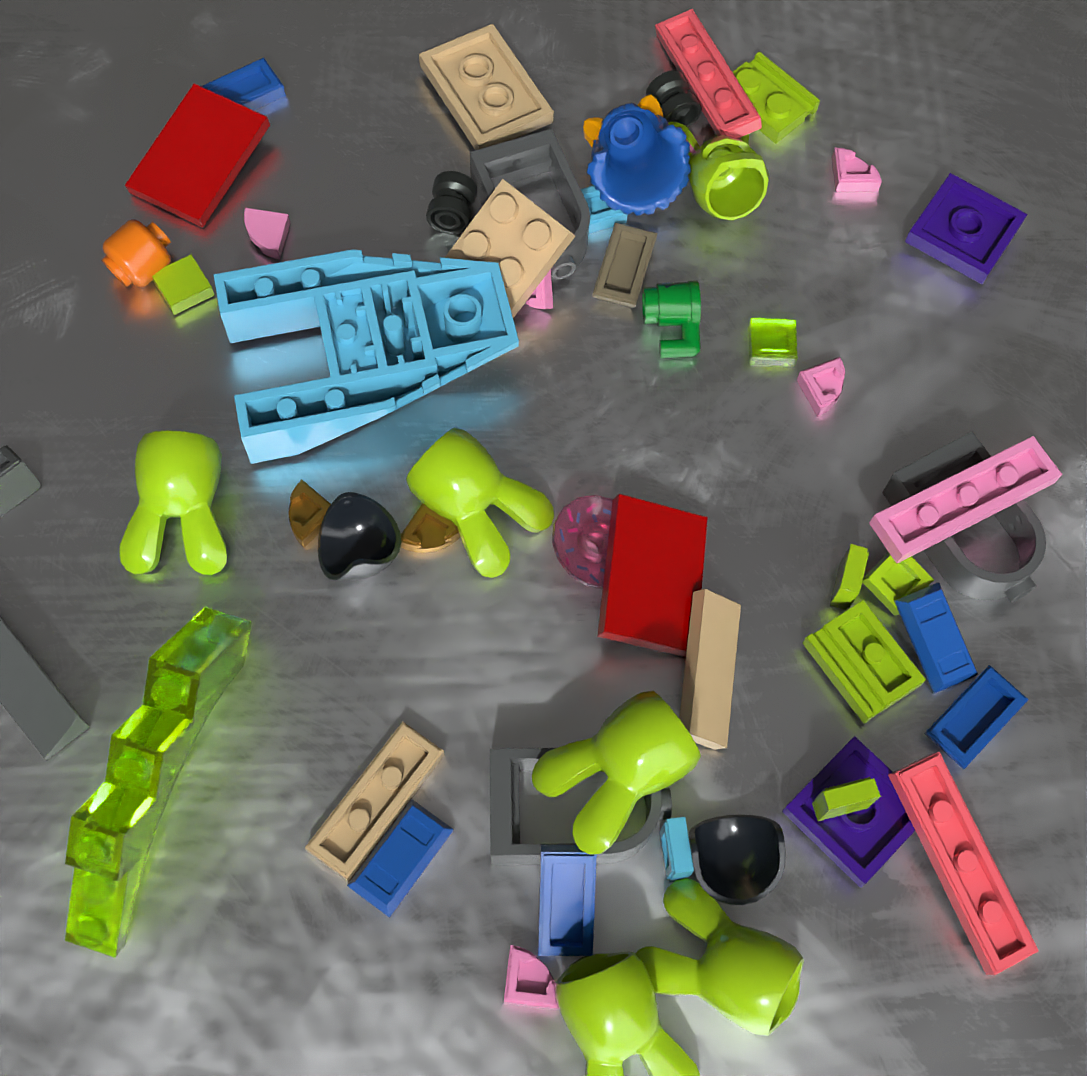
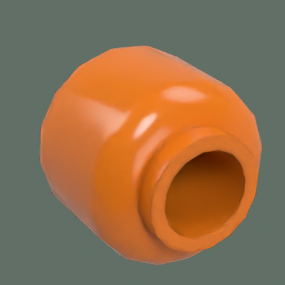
[101,219,171,287]

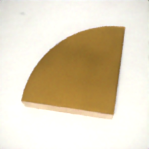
[289,479,331,548]
[401,503,460,553]

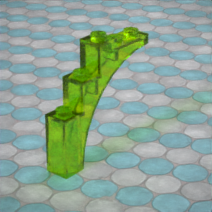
[65,607,252,958]

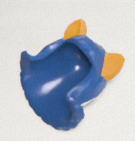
[583,94,691,216]

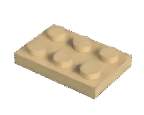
[419,24,554,150]
[445,179,575,318]

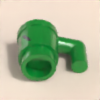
[642,280,701,358]

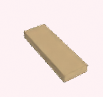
[679,589,741,750]
[305,722,445,882]

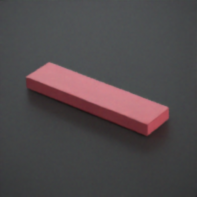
[655,9,762,139]
[888,752,1039,975]

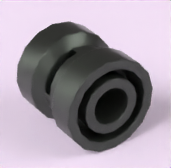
[646,71,702,128]
[426,171,477,234]

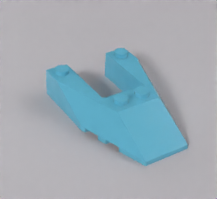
[213,249,519,464]

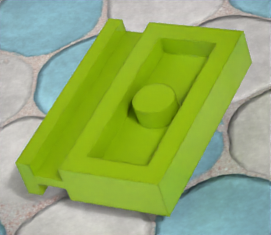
[733,51,820,144]
[802,600,926,724]

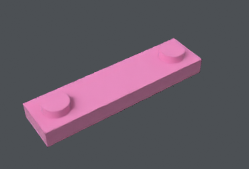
[869,436,1062,564]

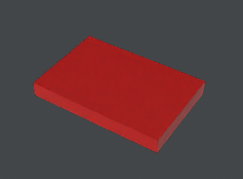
[125,84,270,228]
[597,494,708,657]

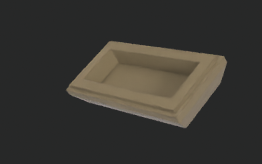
[592,223,658,308]

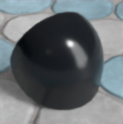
[318,492,402,580]
[689,815,786,905]

